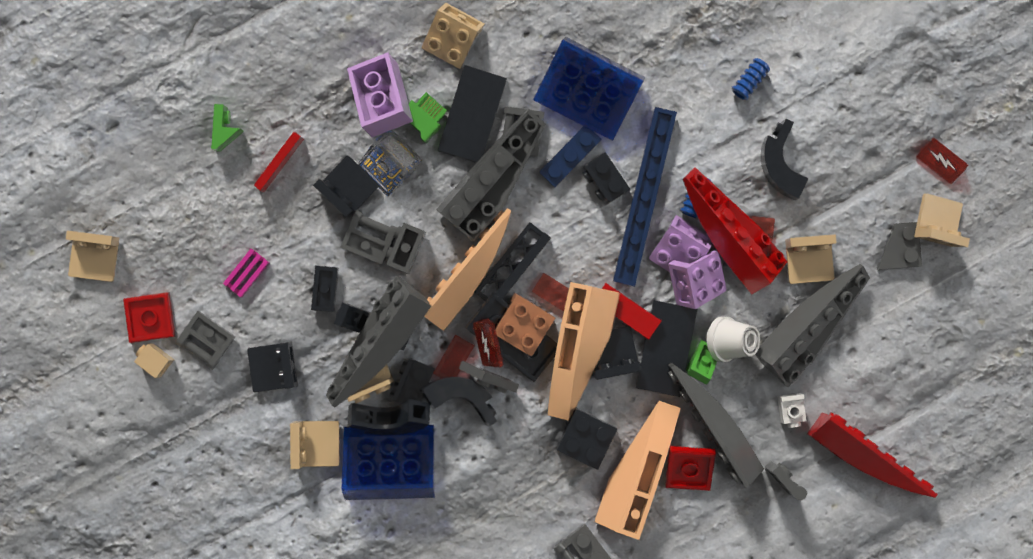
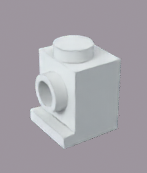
[777,393,806,428]

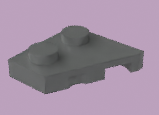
[877,222,922,270]

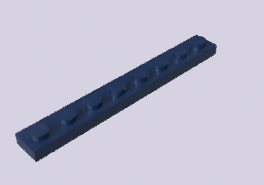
[612,107,677,287]

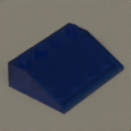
[533,37,645,141]
[341,425,435,500]

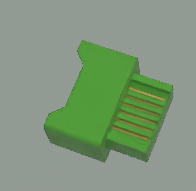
[409,92,448,144]

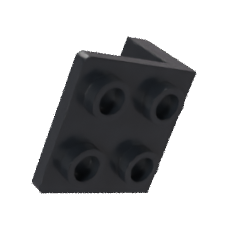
[313,155,379,218]
[594,326,642,380]
[247,342,298,393]

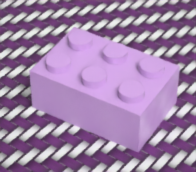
[347,52,413,137]

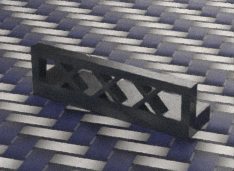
[475,222,551,301]

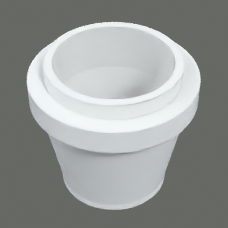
[707,317,760,362]

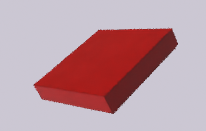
[123,292,176,343]
[665,446,716,491]

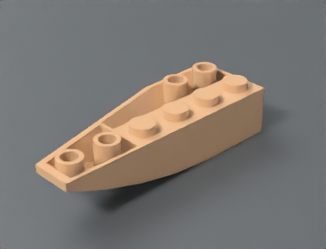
[424,208,511,331]
[547,282,620,421]
[594,401,681,540]

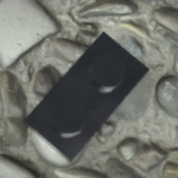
[311,265,339,312]

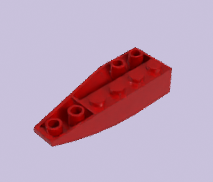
[683,167,787,295]
[807,412,938,498]

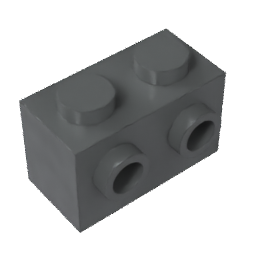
[385,223,426,274]

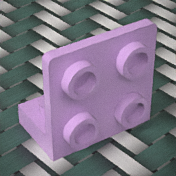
[649,215,712,272]
[668,250,726,309]

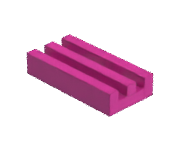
[223,248,270,297]

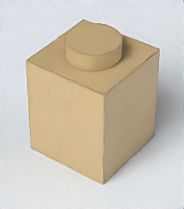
[134,343,175,378]

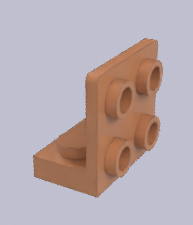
[494,292,555,356]

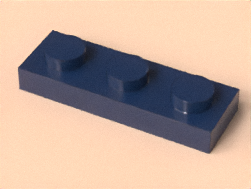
[539,124,602,188]

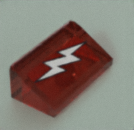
[916,138,969,184]
[473,319,504,367]

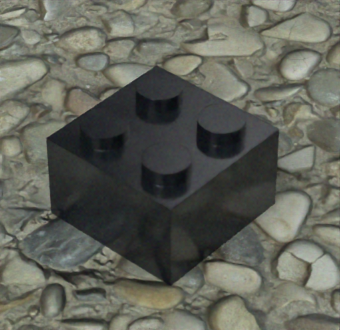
[556,408,618,470]

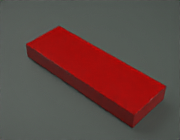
[254,132,304,192]
[602,283,662,339]

